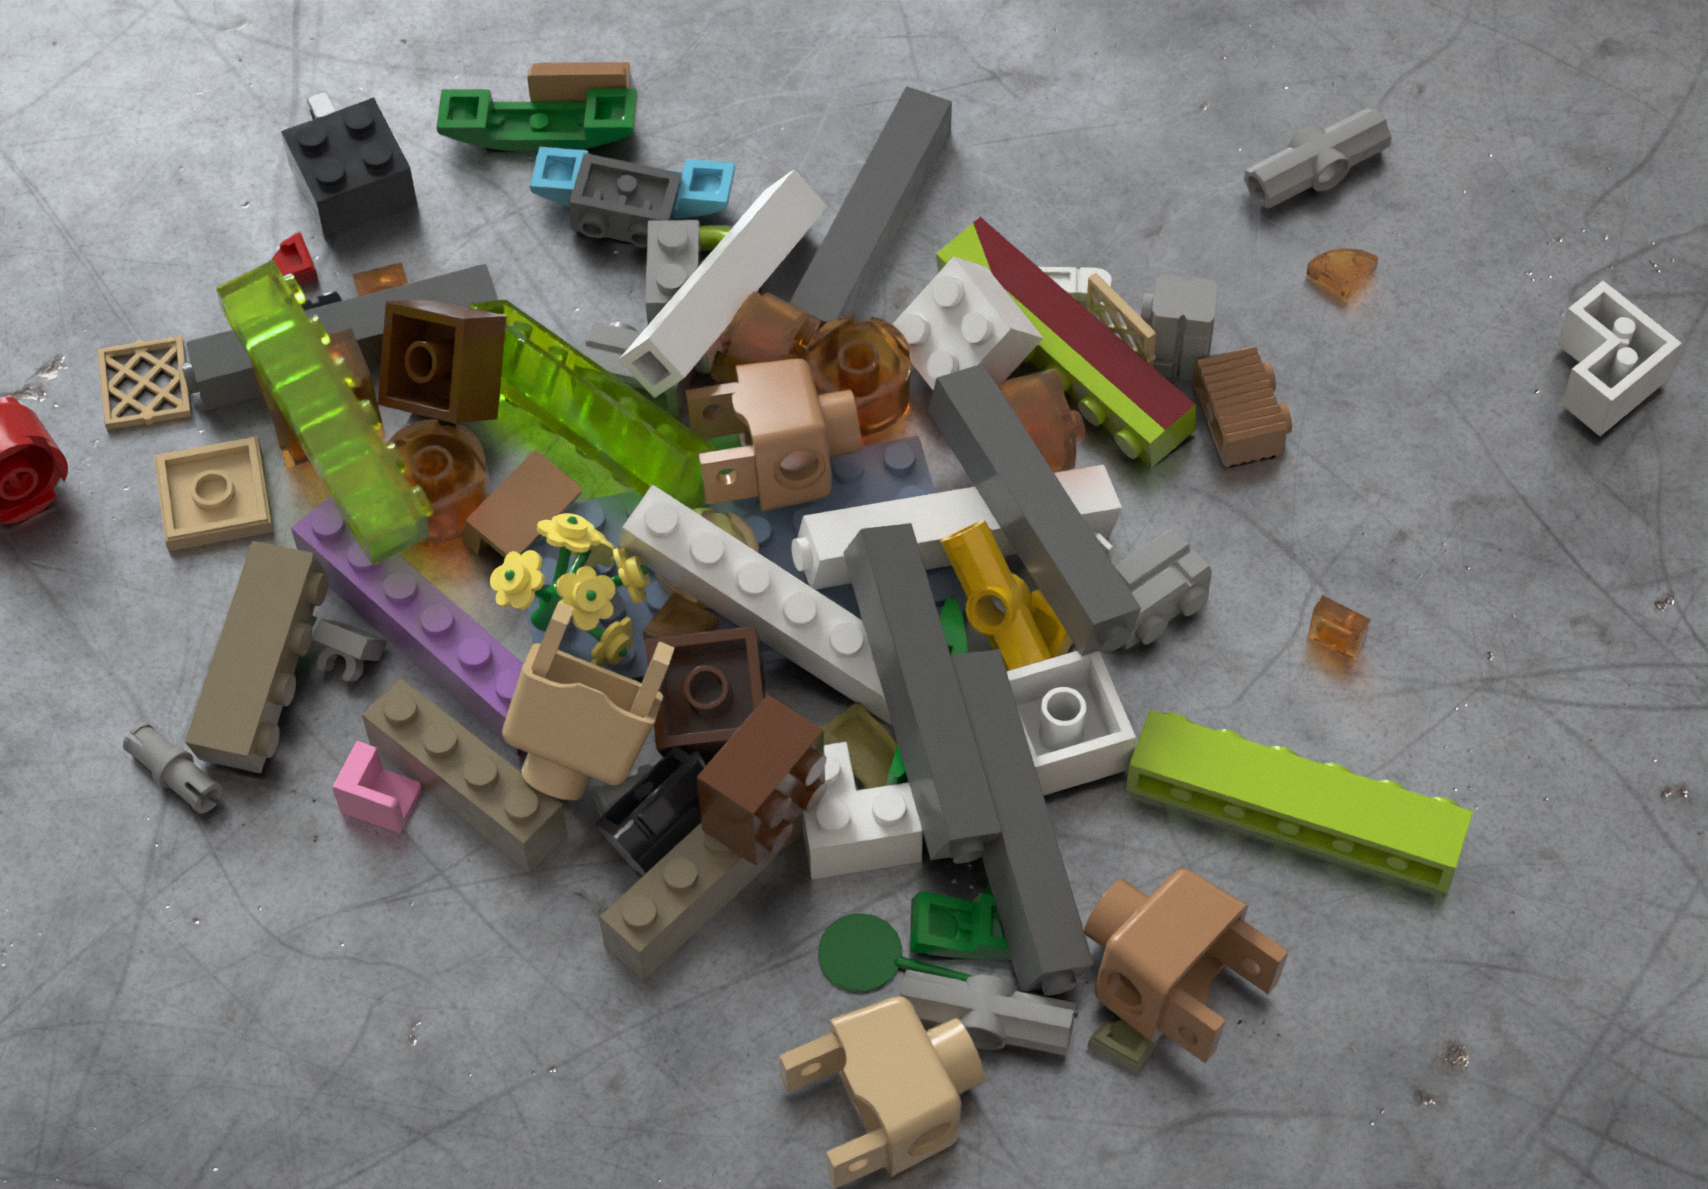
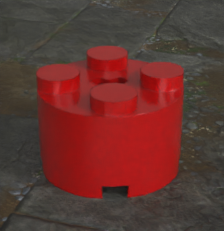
[0,397,68,524]

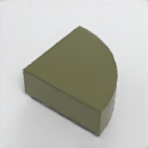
[1088,1019,1162,1075]

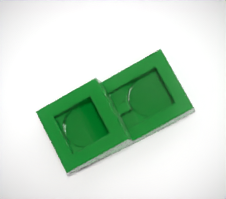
[910,891,1012,960]

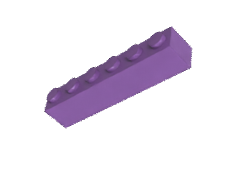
[291,495,523,755]

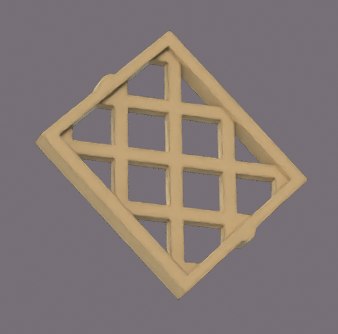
[1085,273,1156,367]
[97,336,192,430]

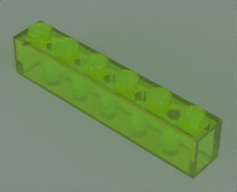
[216,260,433,566]
[469,299,720,509]

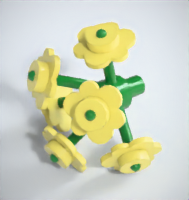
[490,513,650,668]

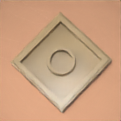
[154,436,274,551]

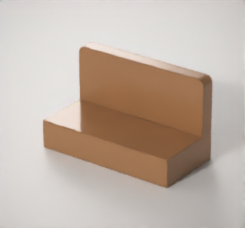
[527,62,631,101]
[462,449,582,557]

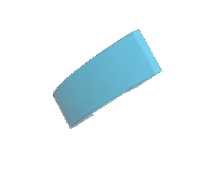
[530,147,736,219]

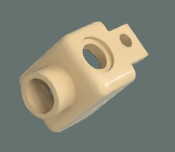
[502,601,674,800]
[779,996,985,1189]

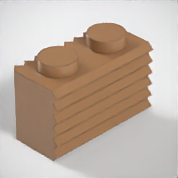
[1192,346,1292,467]

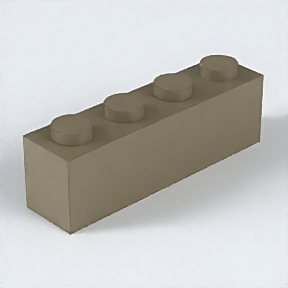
[185,540,328,773]
[362,677,568,873]
[599,813,803,981]

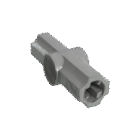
[1244,108,1392,209]
[898,970,1076,1056]

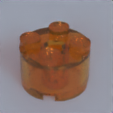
[711,288,822,384]
[806,315,911,441]
[996,369,1085,473]
[379,420,492,547]

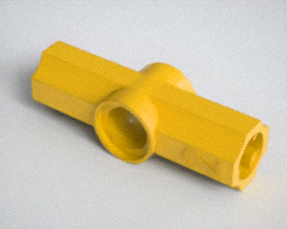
[940,520,1052,672]

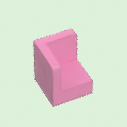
[332,741,422,834]

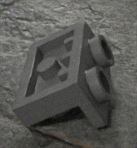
[569,153,682,248]

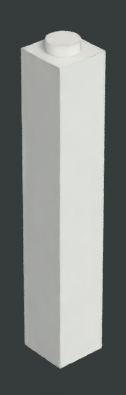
[619,169,828,398]
[792,464,1122,590]

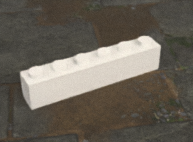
[618,485,892,725]

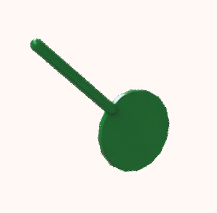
[818,913,973,993]

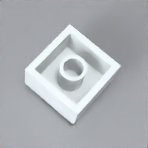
[887,256,1043,390]
[1007,651,1136,795]

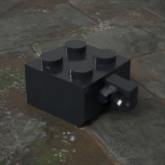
[281,91,418,239]

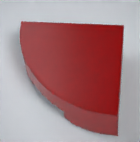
[265,232,318,295]

